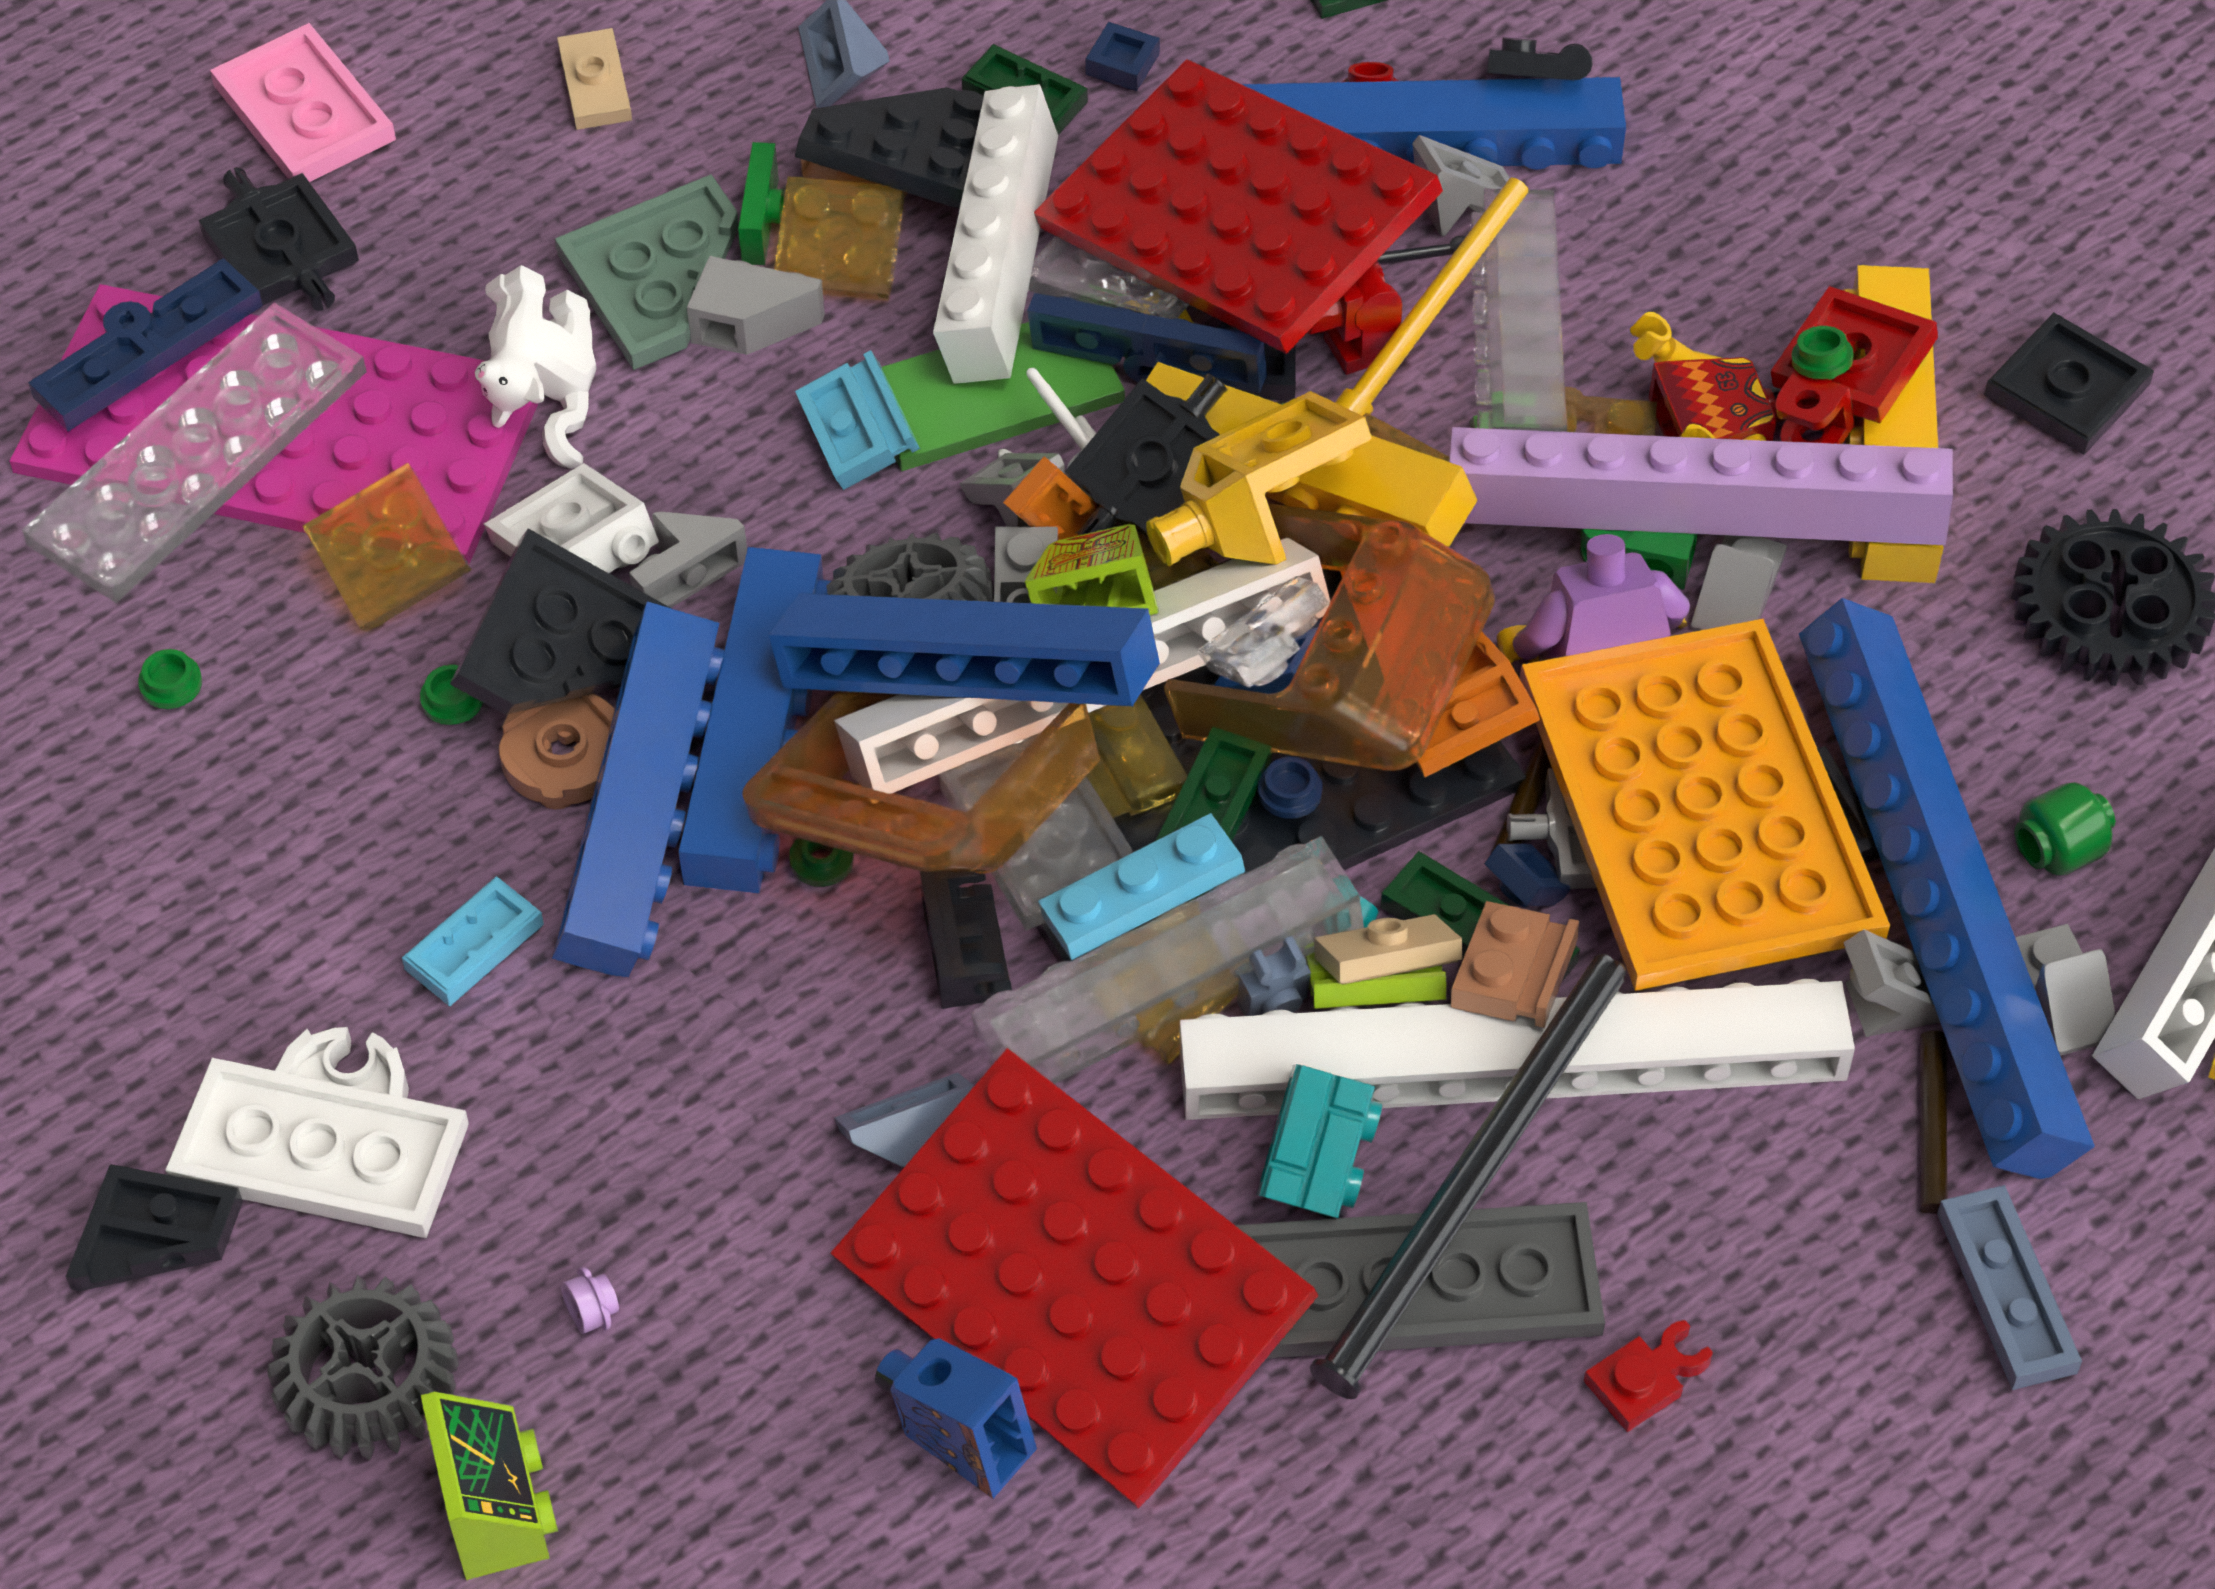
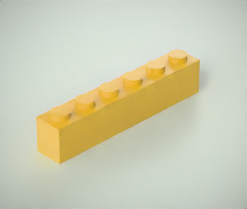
[1843,265,1944,583]
[1146,362,1478,560]

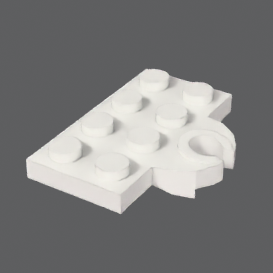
[166,1027,469,1238]

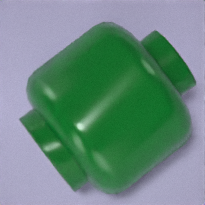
[2014,782,2116,876]

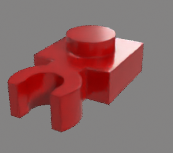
[1584,1320,1713,1432]

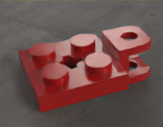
[1771,286,1938,444]

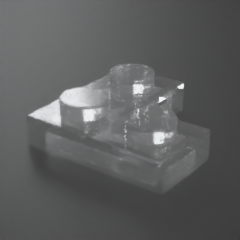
[1197,576,1330,688]

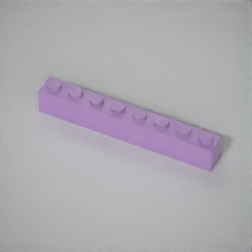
[1449,427,1953,545]

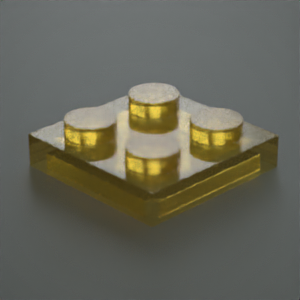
[774,176,905,301]
[302,463,472,632]

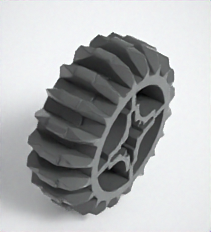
[826,533,994,602]
[267,1275,459,1461]

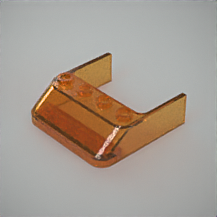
[1164,504,1495,770]
[742,691,1100,873]

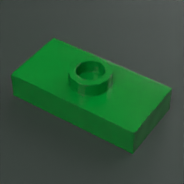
[738,142,784,265]

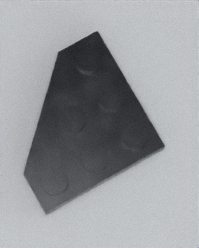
[795,87,984,209]
[450,528,672,715]

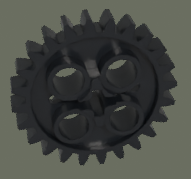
[2011,509,2215,686]

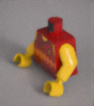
[1630,312,1786,441]

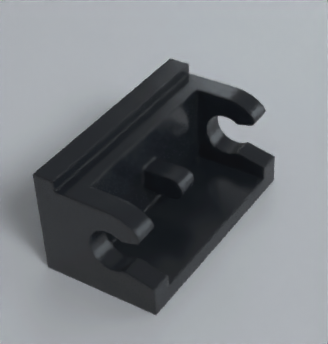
[919,865,1013,1009]

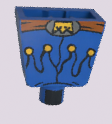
[875,1338,1037,1499]

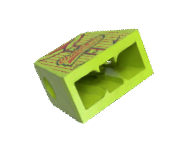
[1025,524,1159,615]

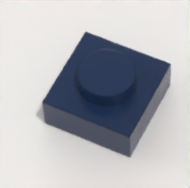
[1085,21,1160,91]
[1484,844,1571,907]

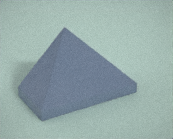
[798,0,890,108]
[834,1072,974,1167]

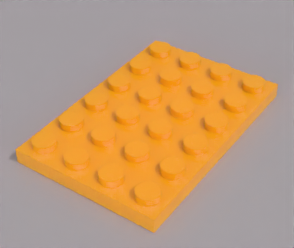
[1520,619,1890,991]

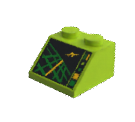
[420,1392,558,1580]

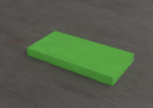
[882,322,1125,472]

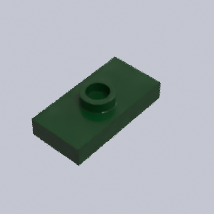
[962,44,1088,135]

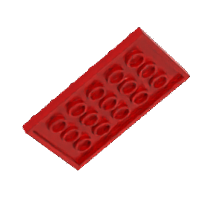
[1034,59,1443,354]
[830,1048,1319,1509]

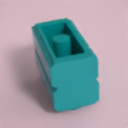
[1256,1064,1382,1218]

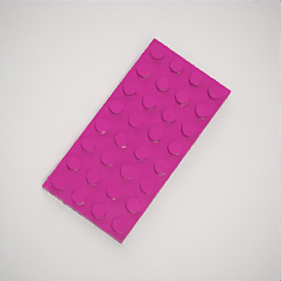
[9,284,538,566]

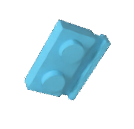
[795,350,920,490]

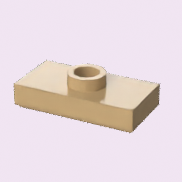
[557,28,632,130]
[1314,914,1462,985]

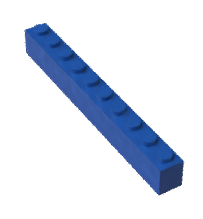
[1799,598,2095,1179]

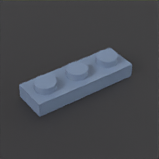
[1937,1185,2082,1390]

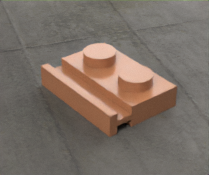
[1451,901,1579,1028]

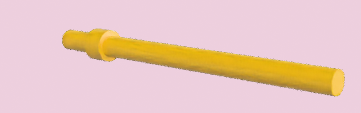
[1335,177,1529,420]

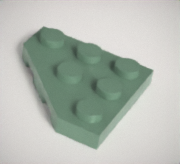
[555,174,739,370]

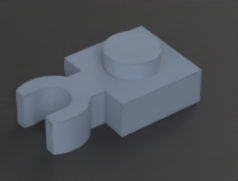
[1237,936,1311,1016]

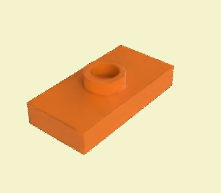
[1003,456,1098,540]

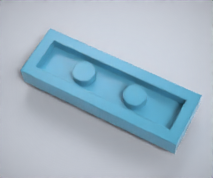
[1038,813,1245,960]

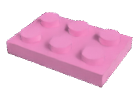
[210,23,396,182]

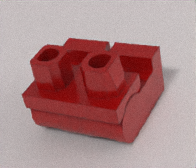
[1308,261,1402,375]

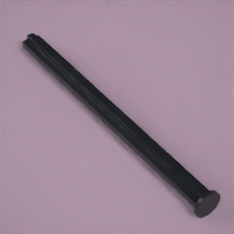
[1310,954,1626,1399]

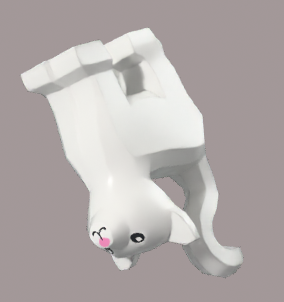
[475,265,597,469]

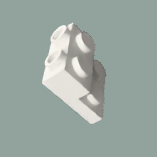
[484,463,659,573]

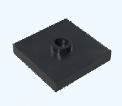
[1984,312,2154,455]

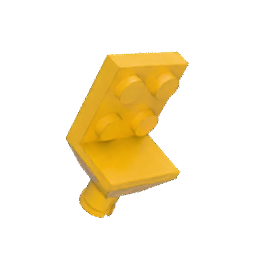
[1146,391,1372,566]

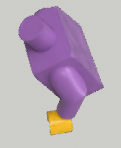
[1496,534,1690,663]

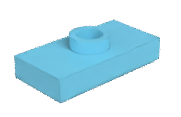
[402,876,544,1007]

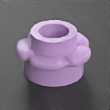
[561,1267,619,1334]

